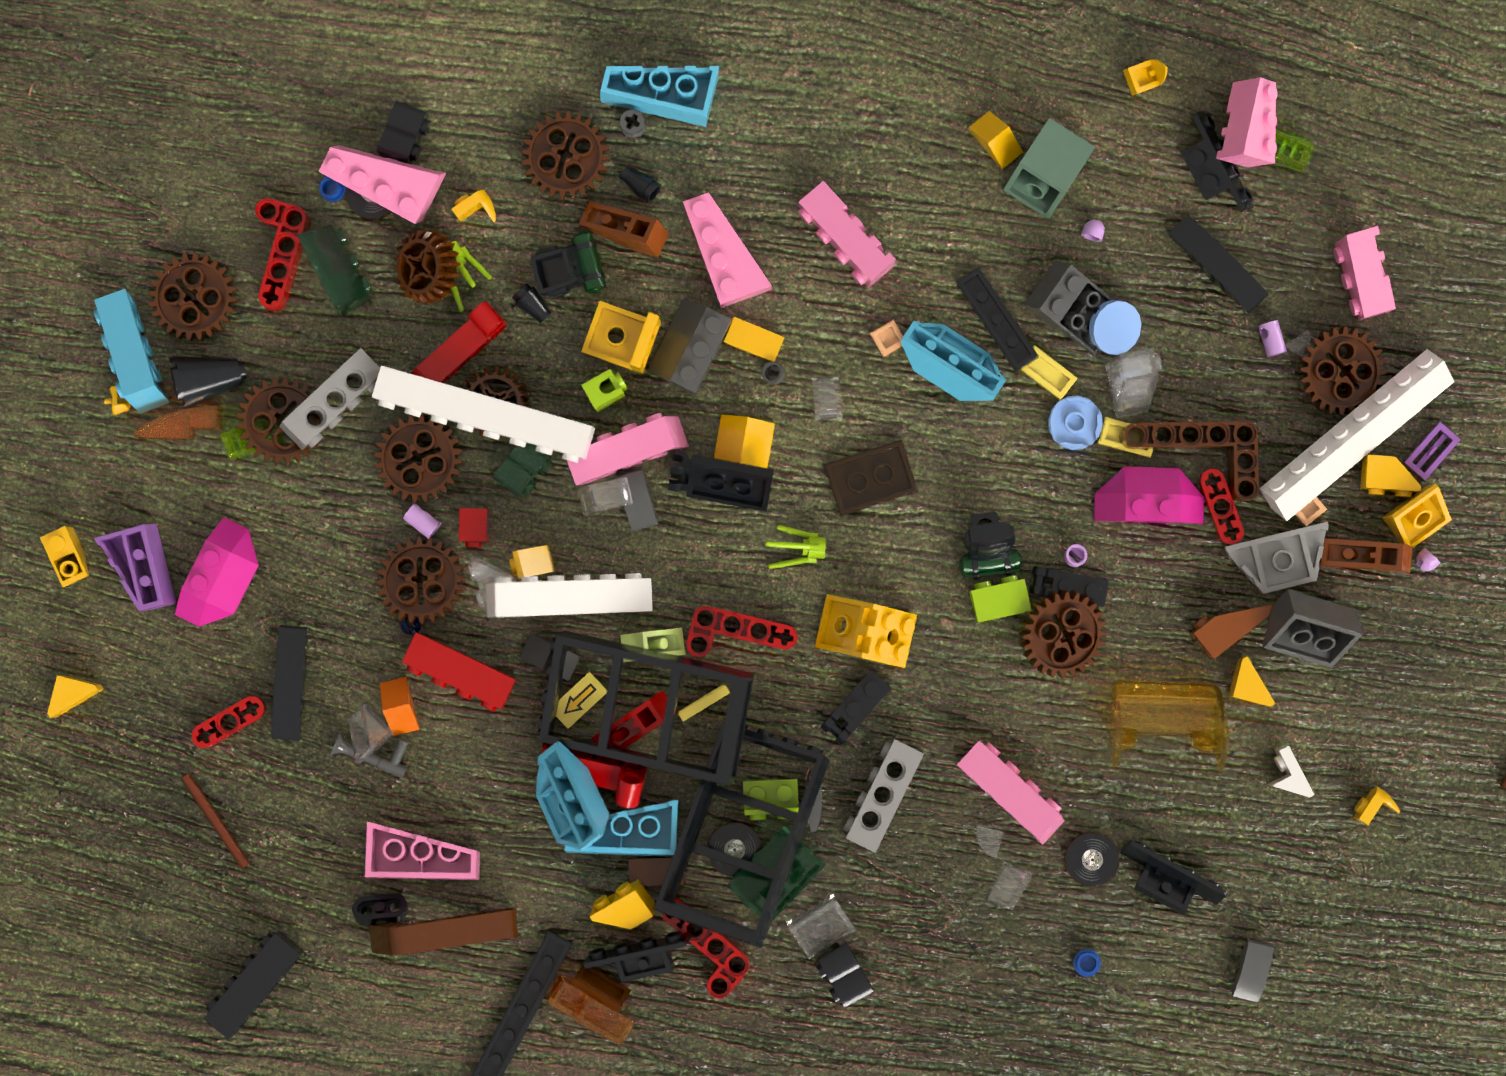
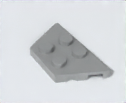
[1224,522,1329,594]

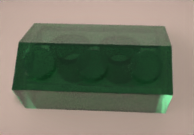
[297,224,373,315]
[727,826,826,921]

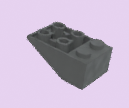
[1024,260,1113,355]

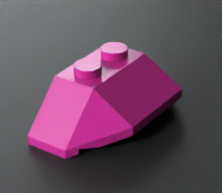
[1094,467,1204,524]
[175,517,259,627]

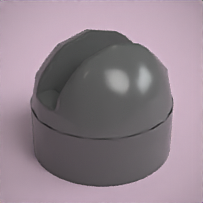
[762,362,785,384]

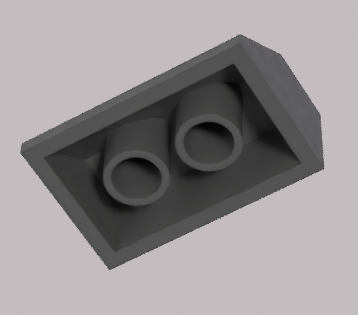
[647,298,732,396]
[1263,589,1363,668]

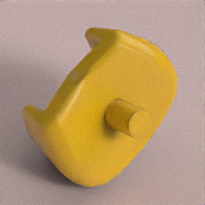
[104,386,131,415]

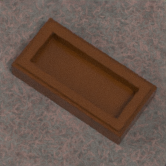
[628,857,684,886]
[571,964,631,1013]

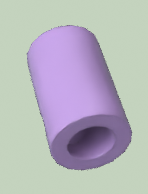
[1258,320,1287,357]
[403,503,441,539]

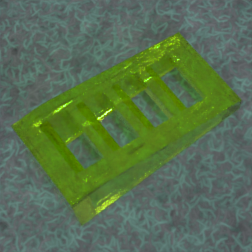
[1275,130,1314,172]
[220,419,284,461]

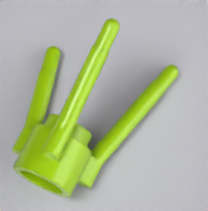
[451,241,492,313]
[765,525,826,569]

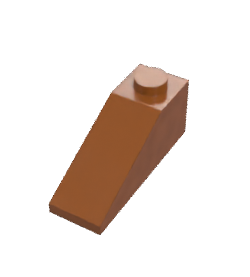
[578,201,669,258]
[1321,538,1413,573]
[1190,604,1274,659]

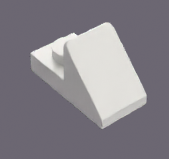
[1268,745,1314,797]

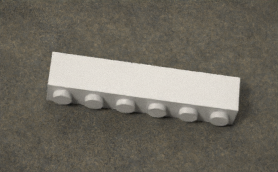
[486,573,652,618]

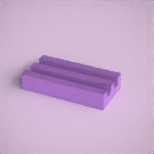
[1402,422,1461,481]

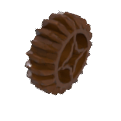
[393,229,461,304]
[461,366,532,440]

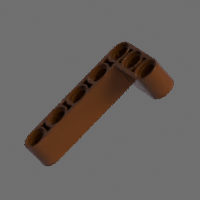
[1119,421,1259,502]
[369,908,519,956]

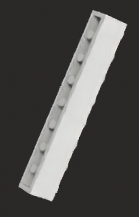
[1259,349,1454,521]
[372,366,595,463]

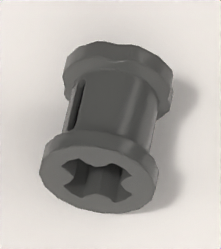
[620,109,645,139]

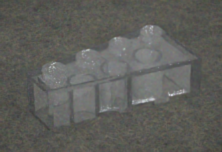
[1105,348,1161,419]

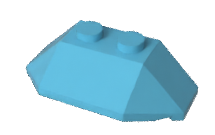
[900,321,1006,401]
[536,742,609,851]

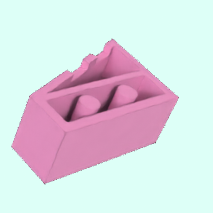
[1216,77,1277,167]
[1333,226,1396,321]

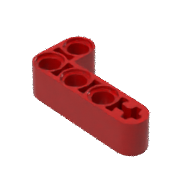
[255,198,310,312]
[411,301,507,383]
[687,606,798,657]
[538,742,647,808]
[661,897,749,999]

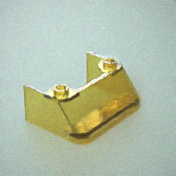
[1109,680,1230,772]

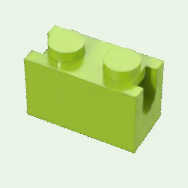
[582,369,628,414]
[969,575,1032,623]

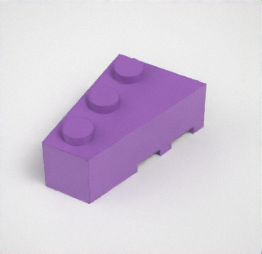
[94,524,176,611]

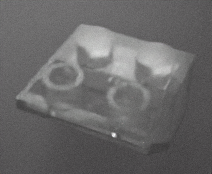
[468,556,517,611]

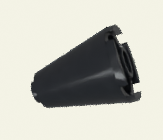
[169,356,247,411]

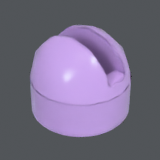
[1081,219,1105,242]
[1064,544,1087,567]
[1416,548,1440,571]

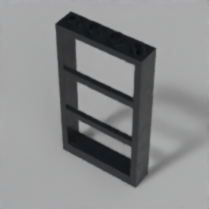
[537,630,755,785]
[654,722,830,949]

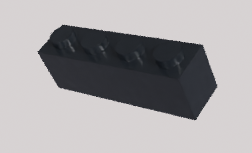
[203,931,305,1040]

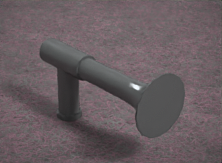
[329,731,409,778]

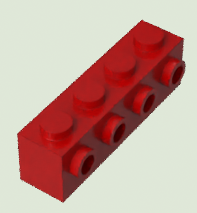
[402,632,518,712]

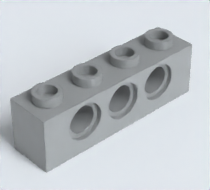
[279,348,380,450]
[843,738,924,853]

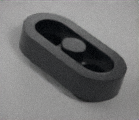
[352,893,408,925]

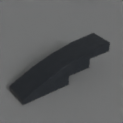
[1168,215,1268,314]
[272,625,308,741]

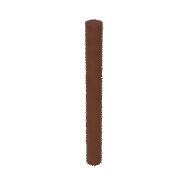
[181,773,251,869]

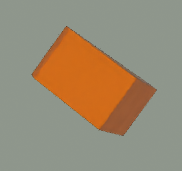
[380,676,420,736]

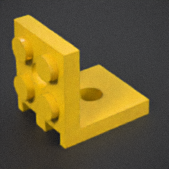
[581,301,661,375]
[815,594,917,668]

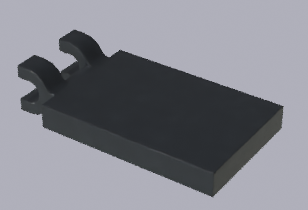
[668,450,774,512]

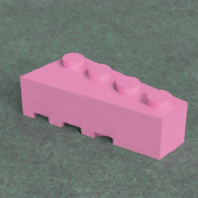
[319,145,446,224]
[798,181,896,288]
[683,192,772,308]
[567,413,689,485]
[957,741,1065,845]
[365,822,480,880]

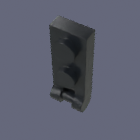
[1029,566,1109,607]
[821,670,891,745]

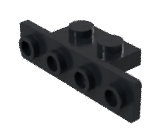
[1181,111,1253,212]
[1120,840,1227,915]
[582,931,692,983]

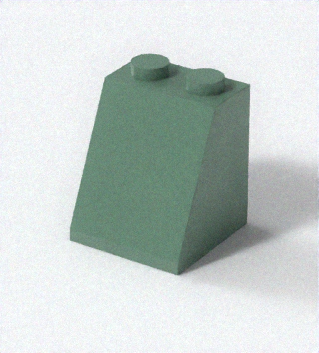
[1003,118,1095,219]

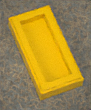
[724,317,784,362]

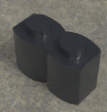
[377,101,431,164]
[816,941,874,1007]

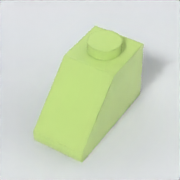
[620,628,686,662]

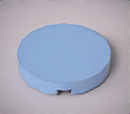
[1089,300,1141,355]
[1048,396,1103,450]

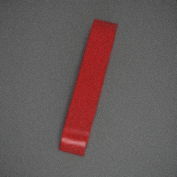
[1198,469,1244,545]
[191,696,266,748]

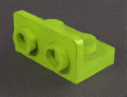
[743,779,799,820]

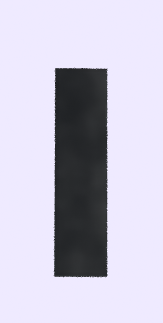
[956,267,1039,373]

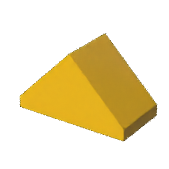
[968,111,1024,170]
[1228,656,1275,707]
[47,675,104,718]

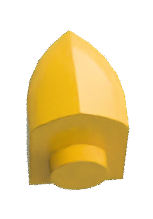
[1123,59,1168,96]
[452,189,496,222]
[1353,786,1400,825]

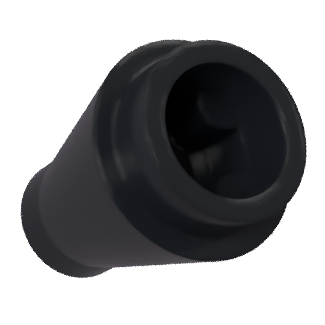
[620,165,661,203]
[512,283,552,323]

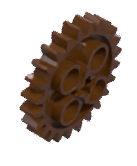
[521,111,610,201]
[148,252,238,342]
[1297,326,1387,415]
[236,377,324,466]
[374,414,464,503]
[376,537,466,626]
[1019,589,1107,679]

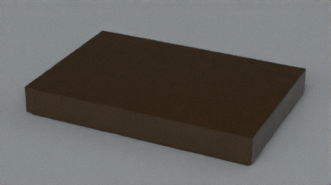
[824,439,918,517]

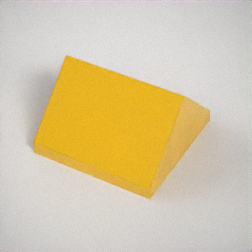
[714,415,775,468]
[1382,484,1452,548]

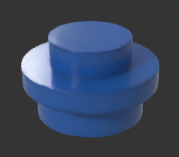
[319,176,346,202]
[1073,949,1101,977]

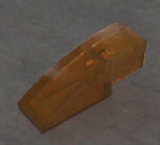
[134,406,223,440]
[546,975,635,1046]

